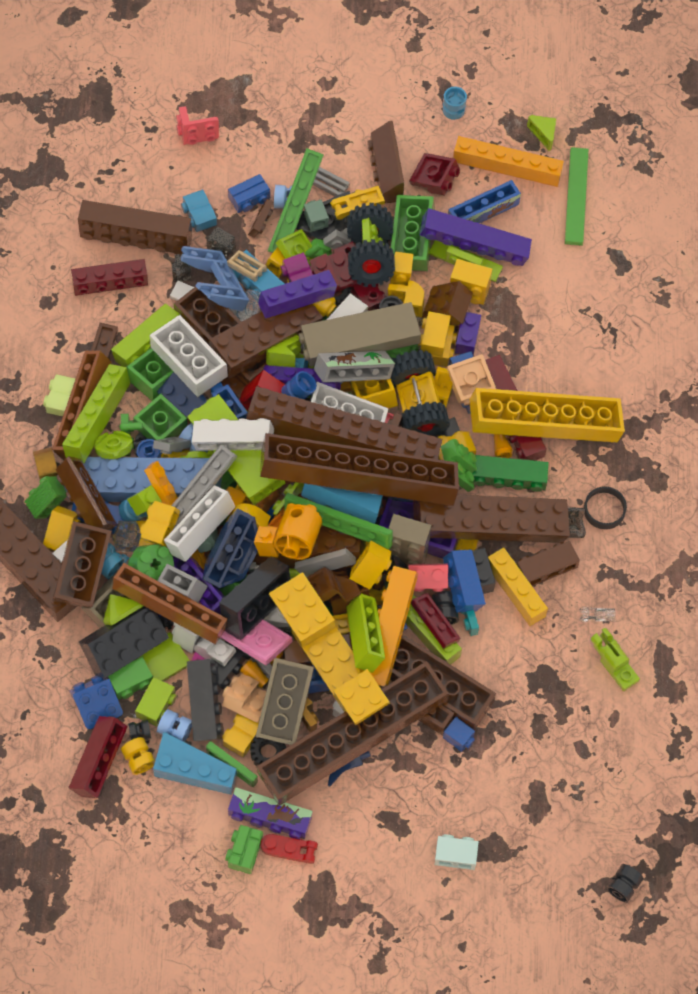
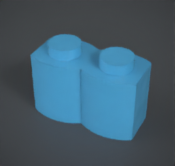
[181,189,217,232]

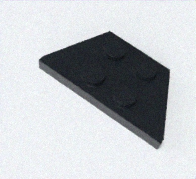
[296,191,350,240]

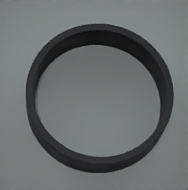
[584,486,627,529]

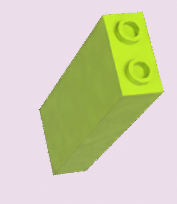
[187,394,285,505]

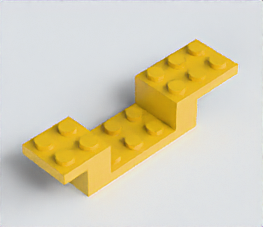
[269,572,390,725]

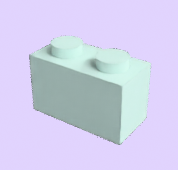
[434,834,479,870]

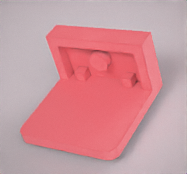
[176,106,219,145]
[409,564,448,592]

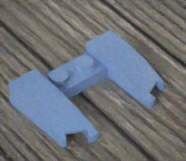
[181,246,249,311]

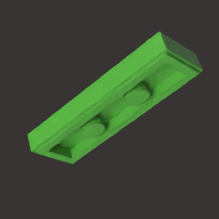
[206,741,258,787]

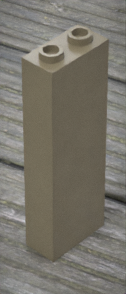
[298,302,421,367]

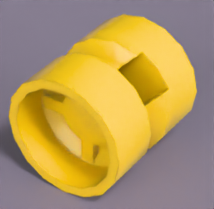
[121,737,155,775]

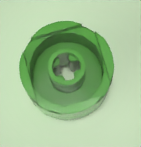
[128,544,174,580]

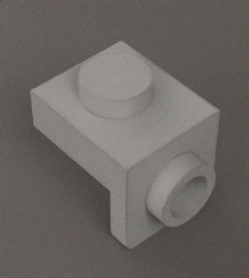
[323,228,351,249]

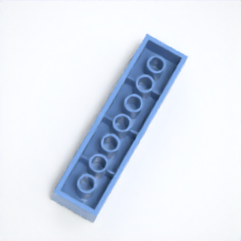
[64,457,222,502]

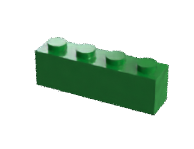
[472,455,549,492]

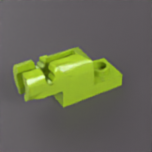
[590,628,640,692]

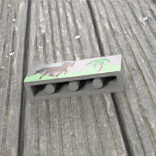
[314,351,395,382]

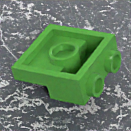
[441,439,477,492]

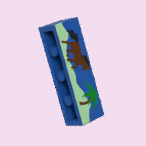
[448,180,521,223]

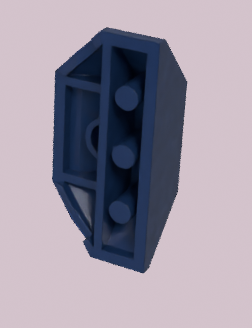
[202,508,258,588]

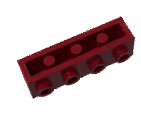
[333,241,386,311]
[71,259,148,296]
[68,716,128,798]

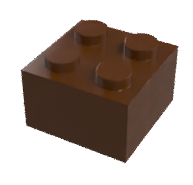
[422,281,473,326]

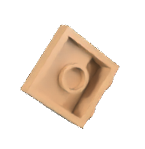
[447,354,496,406]
[222,674,266,723]

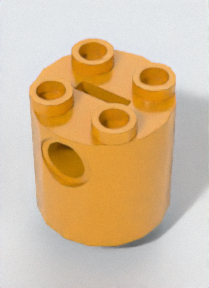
[274,503,322,560]

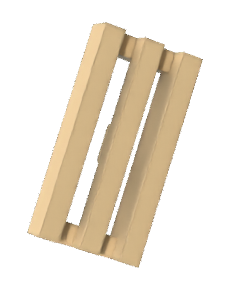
[227,250,267,282]

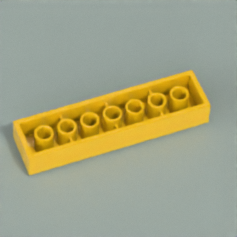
[469,388,625,442]

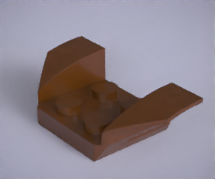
[306,567,361,603]

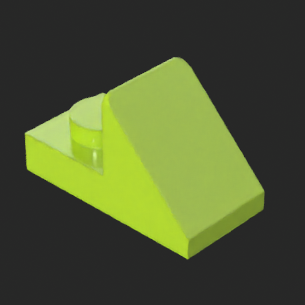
[266,335,301,367]

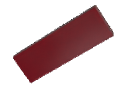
[411,593,461,649]

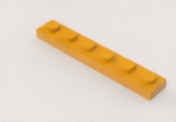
[144,461,207,570]

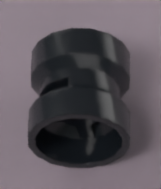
[128,719,151,740]

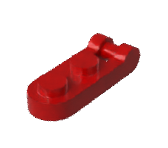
[261,834,318,864]

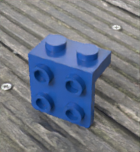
[69,676,123,729]

